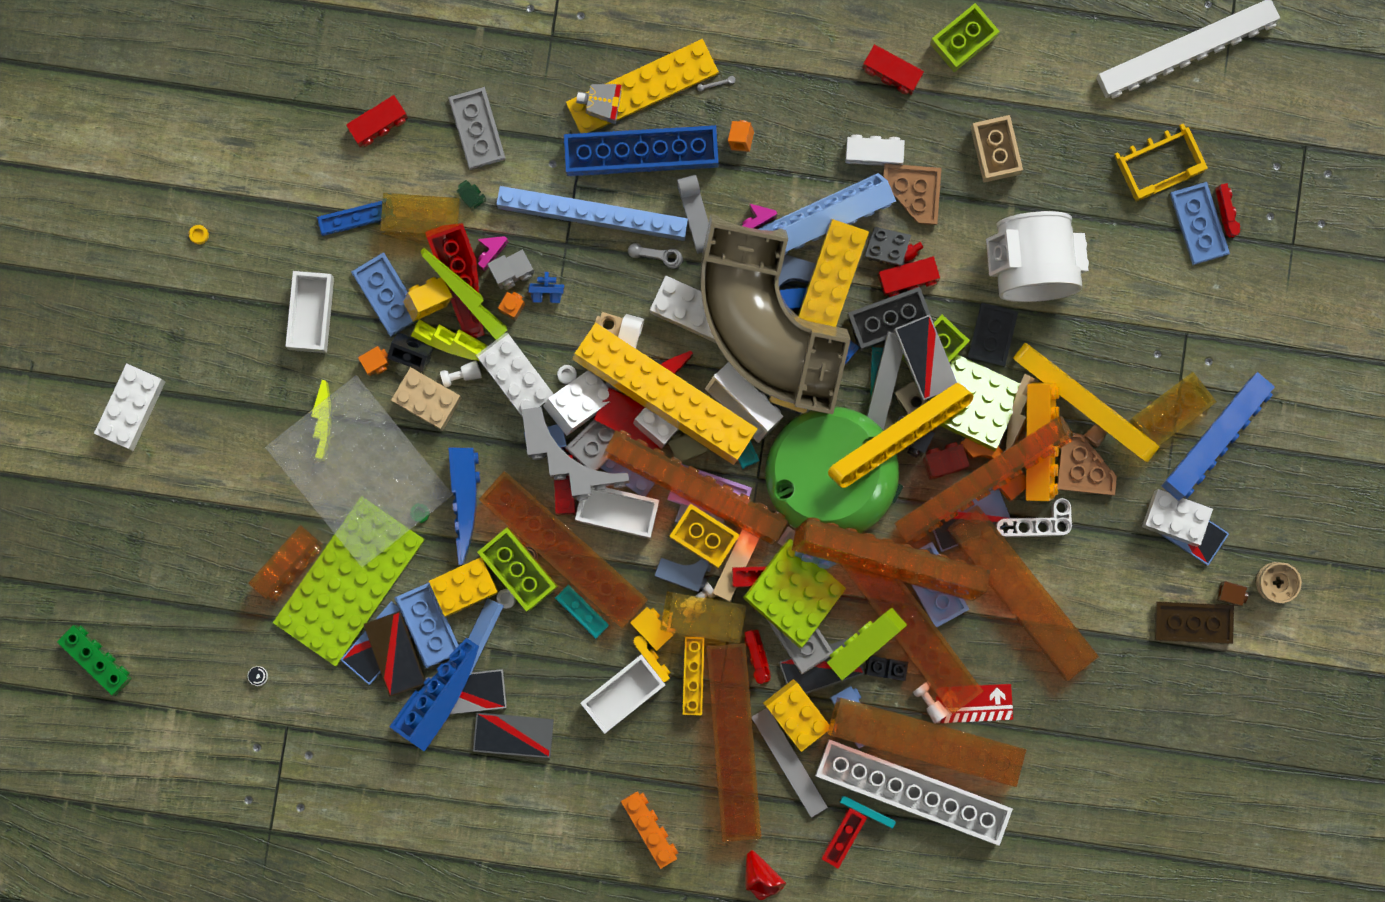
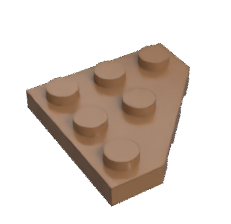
[883,164,941,225]
[1057,432,1117,496]

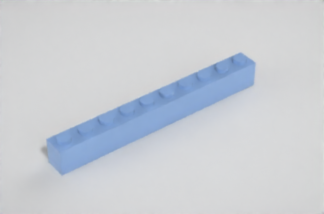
[496,186,688,241]

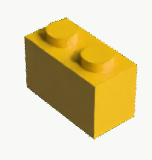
[630,607,674,651]

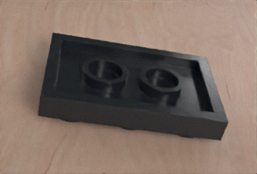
[967,302,1018,367]

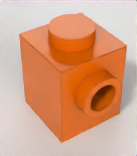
[728,120,754,152]
[498,292,525,321]
[358,346,389,376]

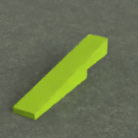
[421,248,507,340]

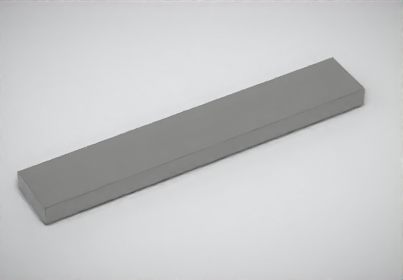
[866,331,903,430]
[751,708,828,817]

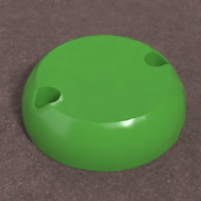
[765,407,899,540]

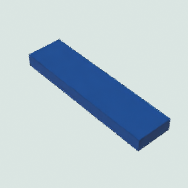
[317,199,396,236]

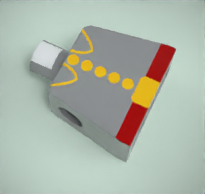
[576,84,622,124]

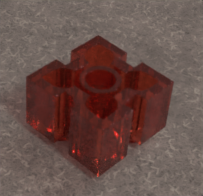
[923,442,969,481]

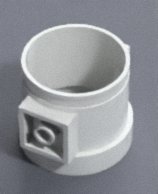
[986,211,1089,302]

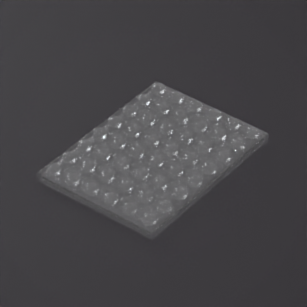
[265,375,453,568]

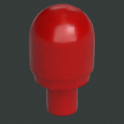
[904,242,924,262]

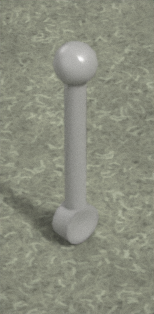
[697,76,735,91]

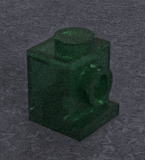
[456,180,486,211]

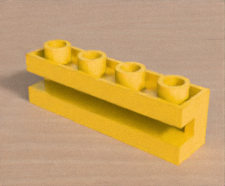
[683,637,704,715]

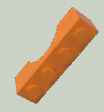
[959,438,1026,502]

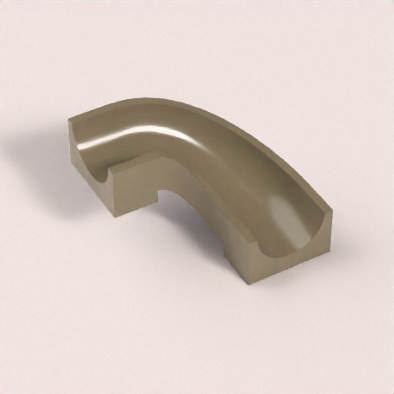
[700,214,850,414]

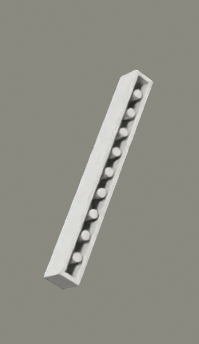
[1096,0,1280,99]

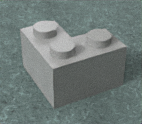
[488,249,534,290]

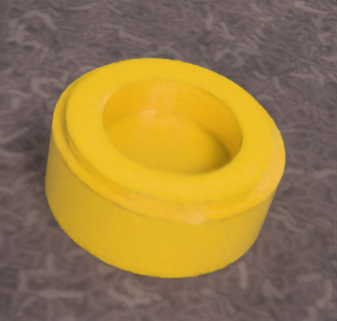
[189,225,209,245]

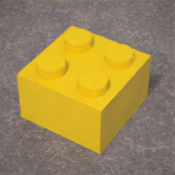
[403,277,452,322]

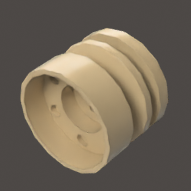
[1255,562,1302,603]

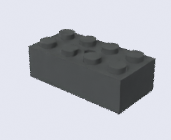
[847,287,933,351]

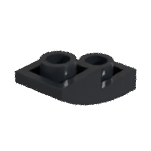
[865,656,909,681]

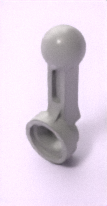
[628,243,683,269]

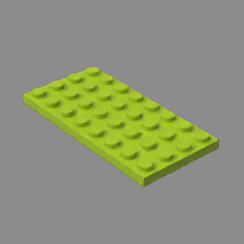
[273,496,425,667]

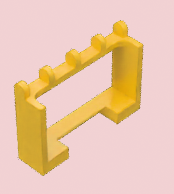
[1114,124,1208,202]

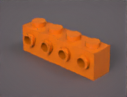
[621,791,678,869]

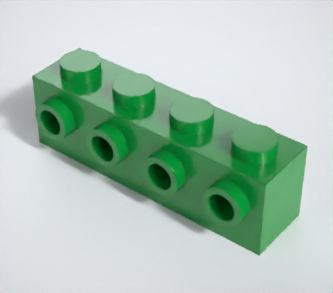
[57,625,132,696]

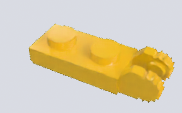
[633,635,671,683]

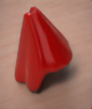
[745,850,786,900]

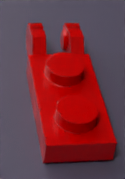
[1215,183,1240,238]
[744,629,771,684]

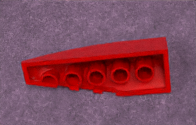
[425,223,484,338]

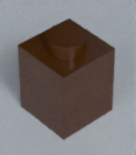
[1216,581,1249,607]

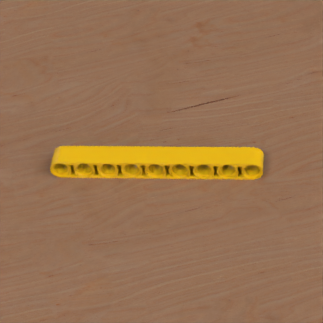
[1013,343,1160,462]
[828,383,974,488]

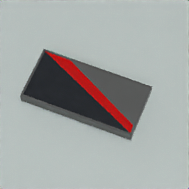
[779,638,865,694]
[473,713,554,758]

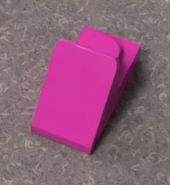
[742,204,778,229]
[478,236,509,271]

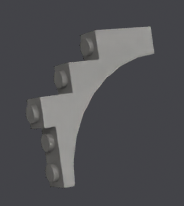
[522,407,629,501]

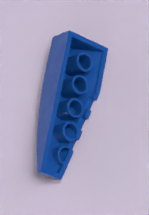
[448,448,480,566]
[390,638,479,751]

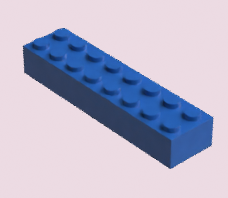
[564,125,718,176]

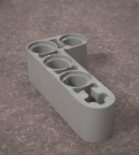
[677,175,709,254]

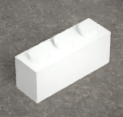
[845,135,905,166]

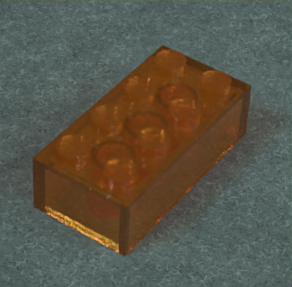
[248,525,323,600]

